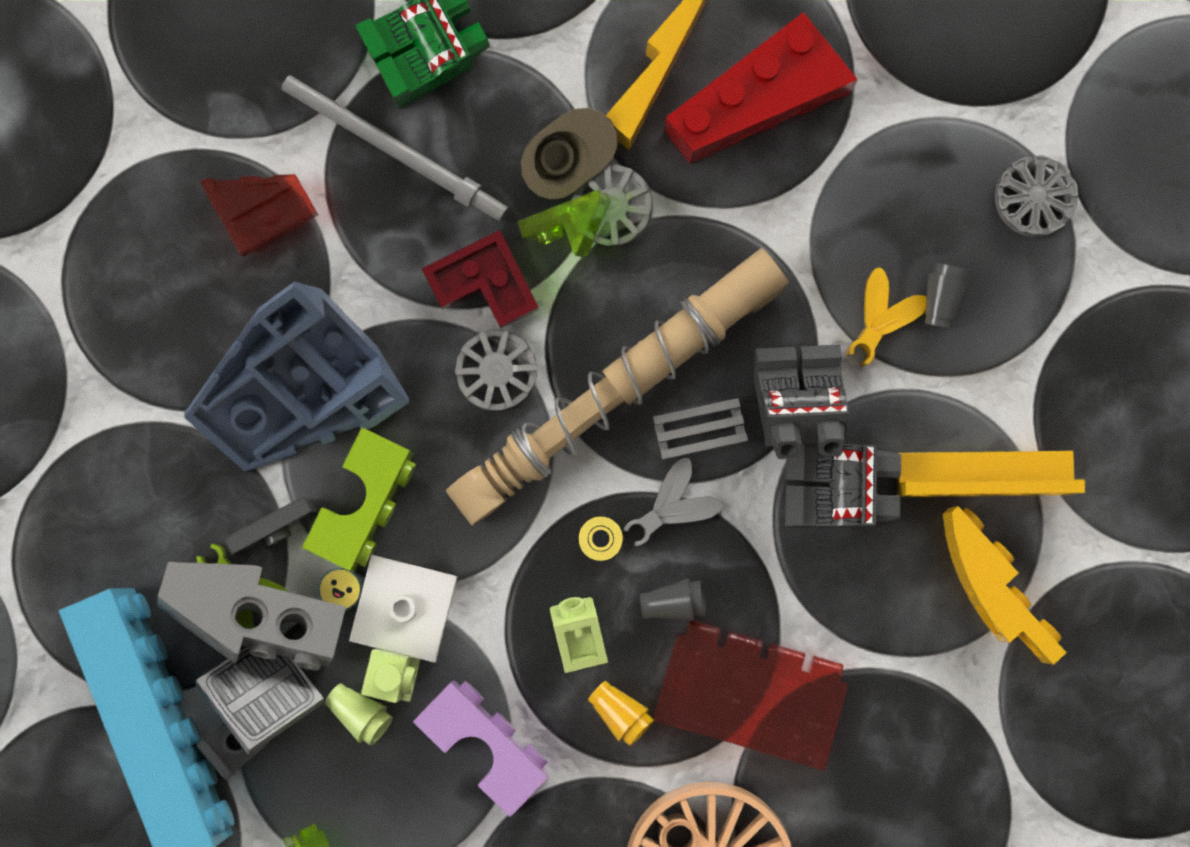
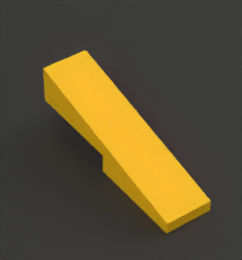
[606,0,708,150]

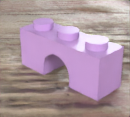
[413,680,549,817]

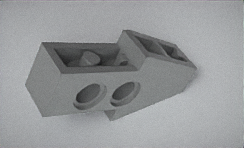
[157,562,346,670]

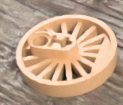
[627,781,792,847]

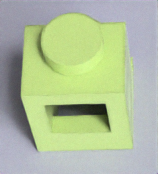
[361,648,421,703]

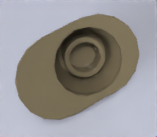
[521,108,617,199]

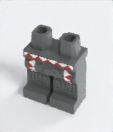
[753,345,849,459]
[785,444,901,527]

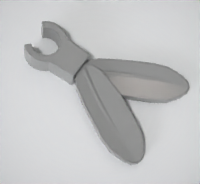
[623,458,724,547]

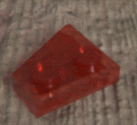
[200,174,319,257]

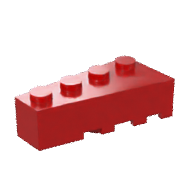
[664,12,858,164]

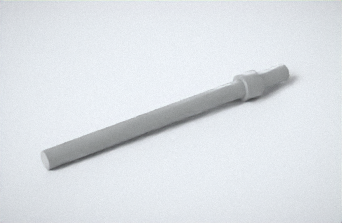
[281,75,509,222]

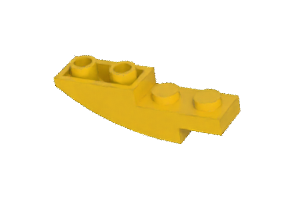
[943,506,1067,665]

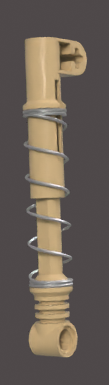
[446,248,789,526]

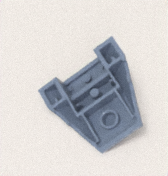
[184,282,409,472]

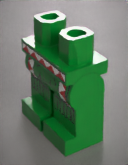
[355,0,490,109]

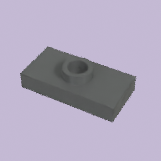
[225,497,318,555]

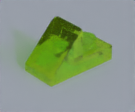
[517,190,611,258]

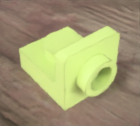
[550,597,608,673]

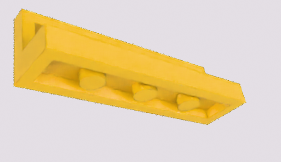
[896,451,1085,497]

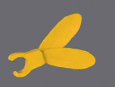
[845,267,926,368]

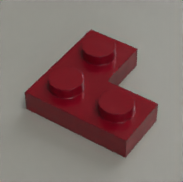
[422,230,539,329]

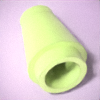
[324,683,393,746]

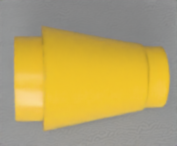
[588,681,654,747]

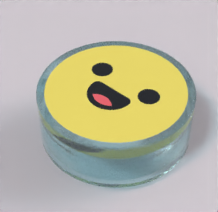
[318,568,363,611]

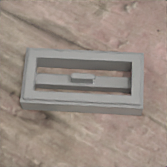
[653,398,748,460]

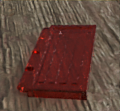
[653,621,848,771]

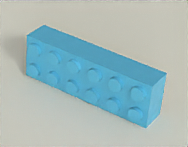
[58,588,234,847]

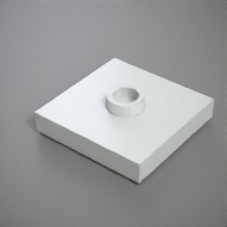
[349,555,458,663]

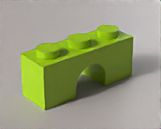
[302,427,416,571]

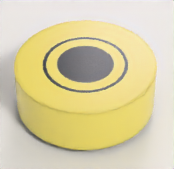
[579,517,623,561]

